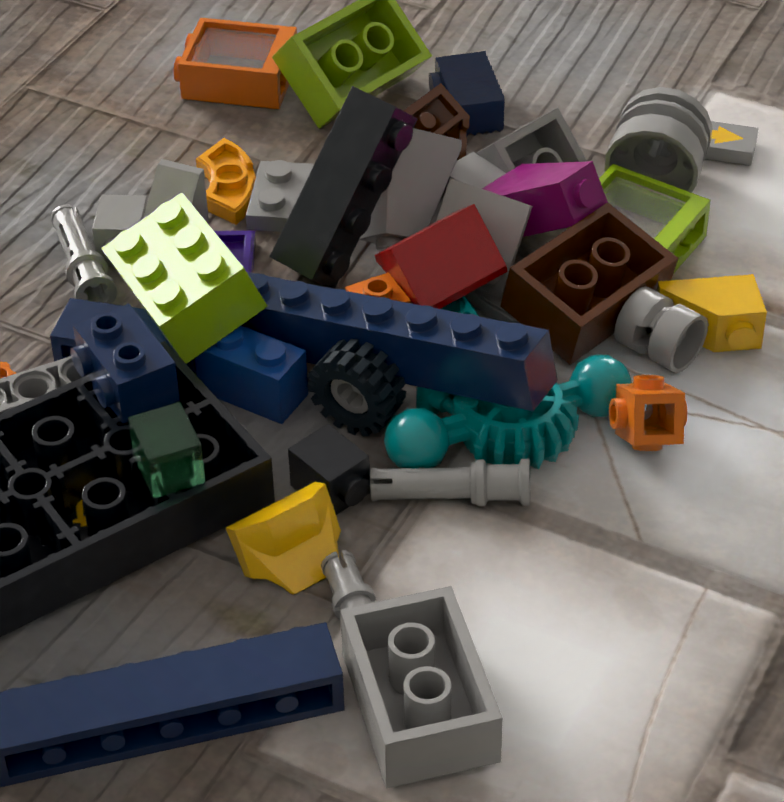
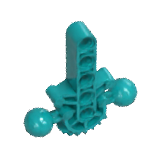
[384,296,632,470]

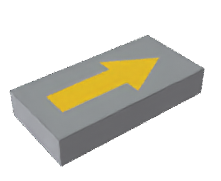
[705,121,759,166]

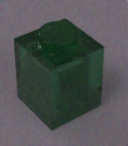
[128,402,205,498]

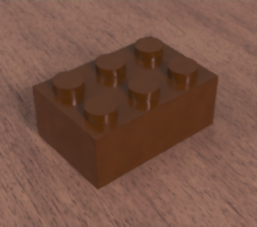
[500,202,679,365]

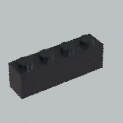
[270,86,418,288]

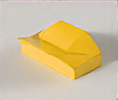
[226,481,341,595]

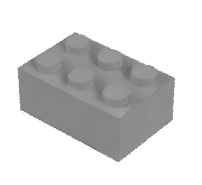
[340,586,503,789]

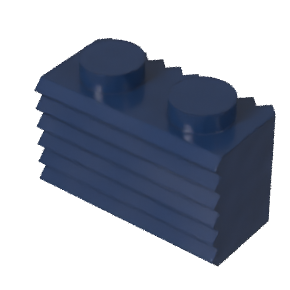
[429,51,505,137]

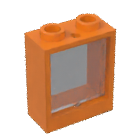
[174,18,297,109]

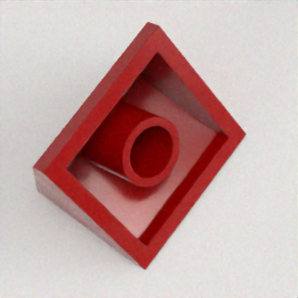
[375,204,508,309]

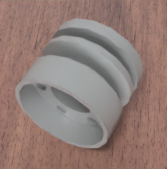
[604,87,713,193]

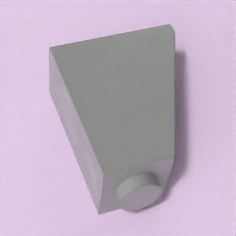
[359,128,462,251]

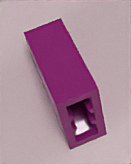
[482,161,608,237]

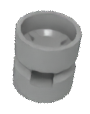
[614,286,708,373]

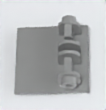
[436,178,533,297]

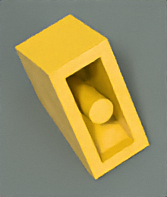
[657,274,767,352]

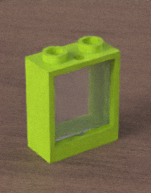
[566,164,711,274]

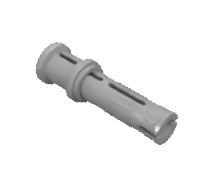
[51,204,117,304]
[370,459,530,506]

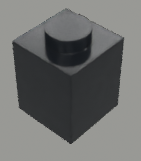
[288,424,370,515]

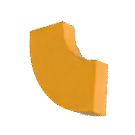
[196,138,256,225]

